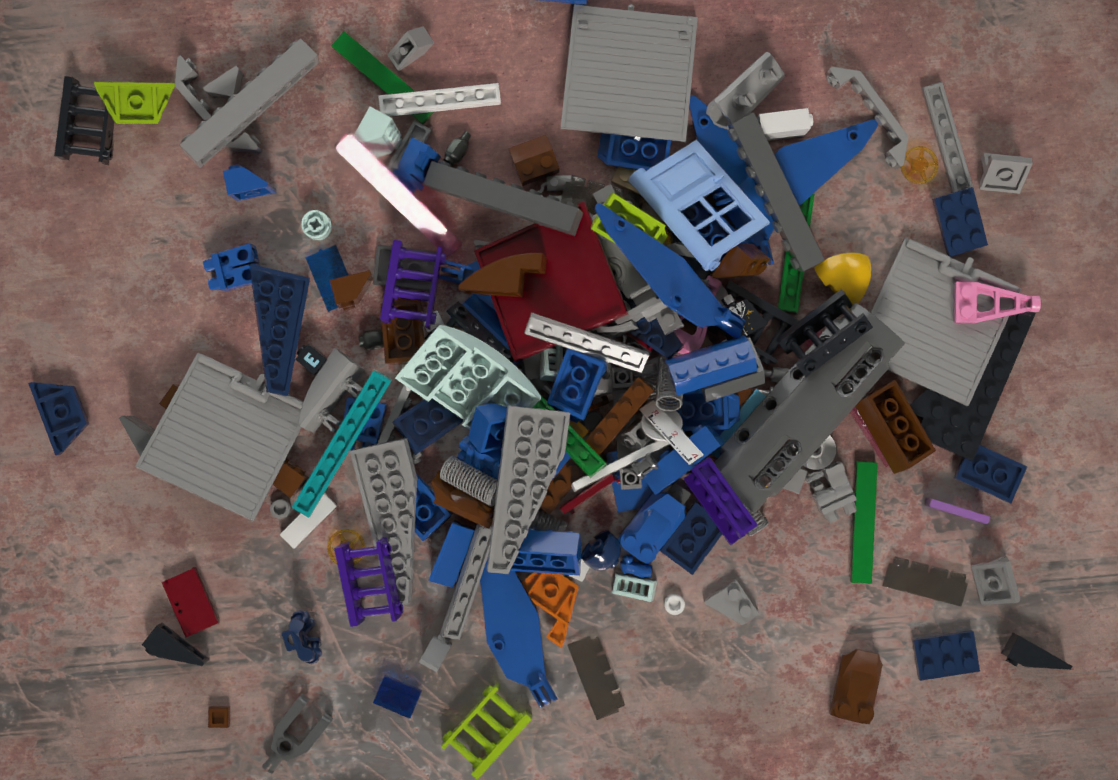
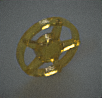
[900,146,939,184]
[327,529,366,565]

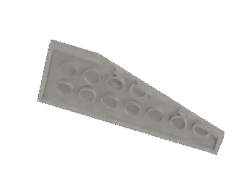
[487,405,570,574]
[350,438,417,605]

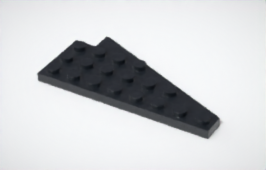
[910,312,1036,461]

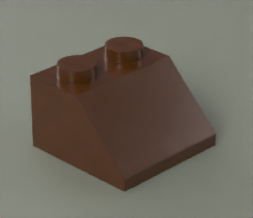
[508,135,560,186]
[711,243,770,278]
[330,270,373,311]

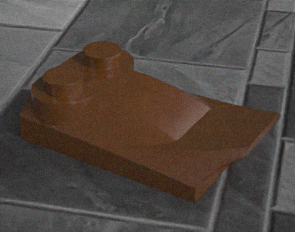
[380,297,425,364]
[431,470,495,529]
[829,649,883,724]

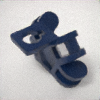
[282,610,322,664]

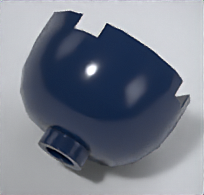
[581,530,621,571]

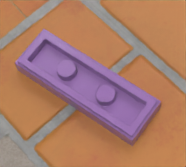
[925,498,990,524]

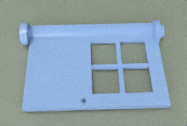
[628,140,770,271]

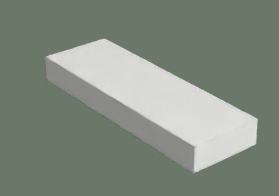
[280,493,338,549]

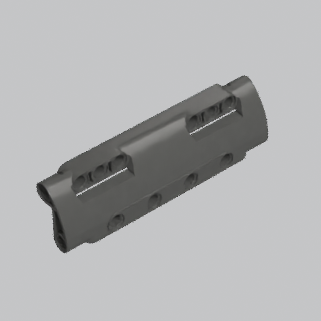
[714,303,905,514]

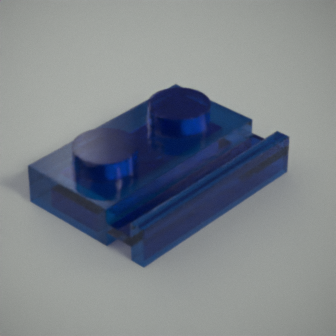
[373,675,422,719]

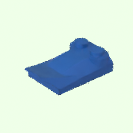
[597,133,671,171]
[547,348,607,423]
[666,389,740,431]
[415,473,453,541]
[617,492,685,565]

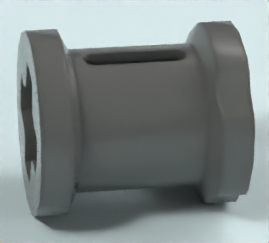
[632,453,659,479]

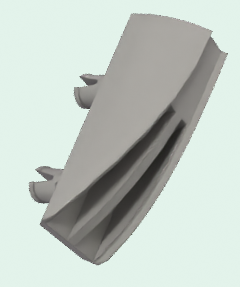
[706,52,785,130]
[299,348,364,433]

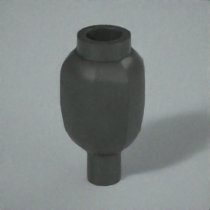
[443,131,471,166]
[358,329,384,350]

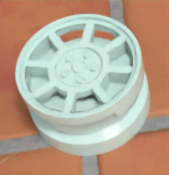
[301,210,332,240]

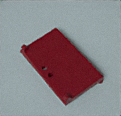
[560,474,620,515]
[161,567,220,638]

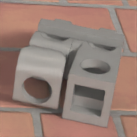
[804,461,857,523]

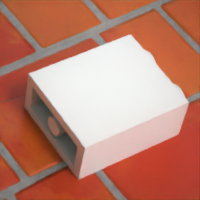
[757,108,813,141]

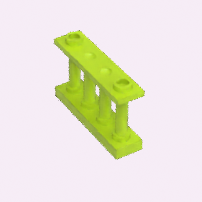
[441,683,532,780]

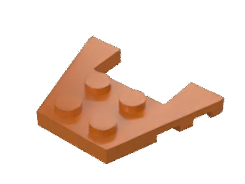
[521,572,580,648]

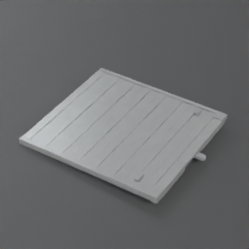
[561,4,698,142]
[861,237,1021,406]
[135,353,304,522]

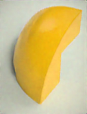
[814,253,871,309]

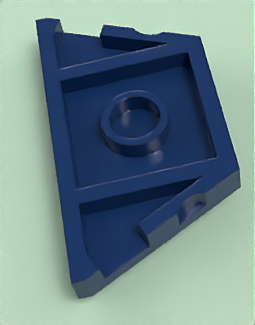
[28,382,89,456]

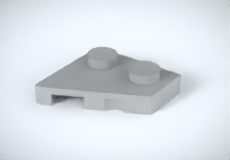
[704,580,759,625]

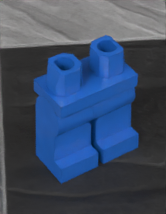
[392,138,441,198]
[203,243,260,291]
[344,397,388,450]
[457,436,502,493]

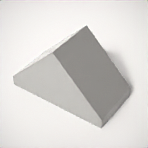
[203,66,243,99]

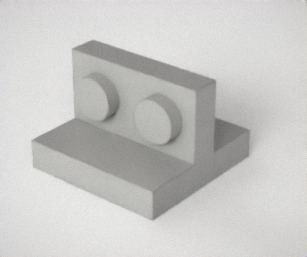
[979,153,1033,194]
[971,557,1021,605]

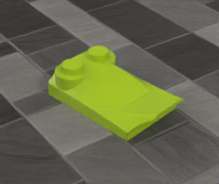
[590,192,668,244]

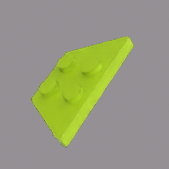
[93,82,175,124]

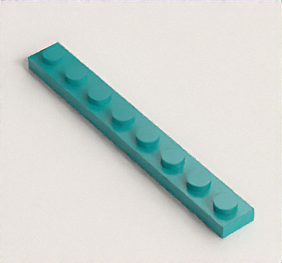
[291,370,392,518]

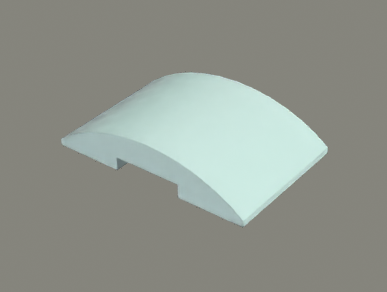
[395,325,541,430]

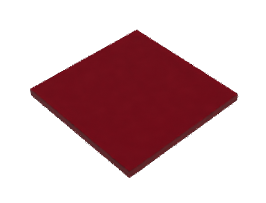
[474,201,628,362]

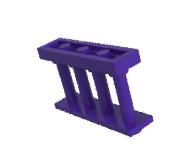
[380,240,446,330]
[683,457,758,545]
[334,537,403,627]

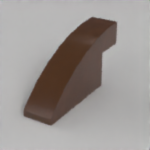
[458,253,547,297]

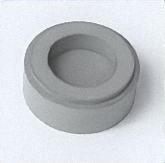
[270,498,291,519]

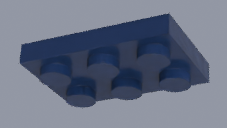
[932,187,988,257]
[392,398,464,455]
[954,445,1027,503]
[660,502,722,575]
[912,630,980,681]

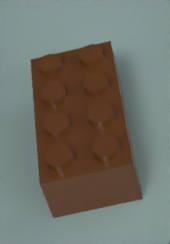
[855,380,936,474]

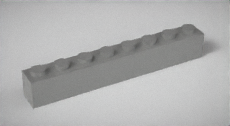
[180,38,319,168]

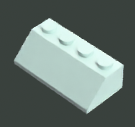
[350,107,402,161]

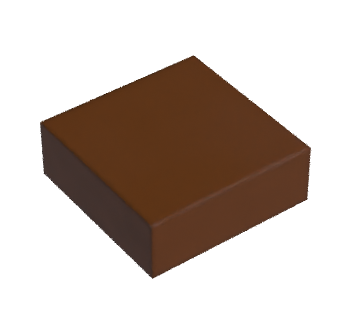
[208,706,230,728]

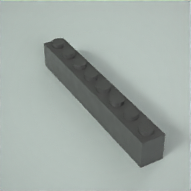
[727,112,825,272]
[424,160,583,236]

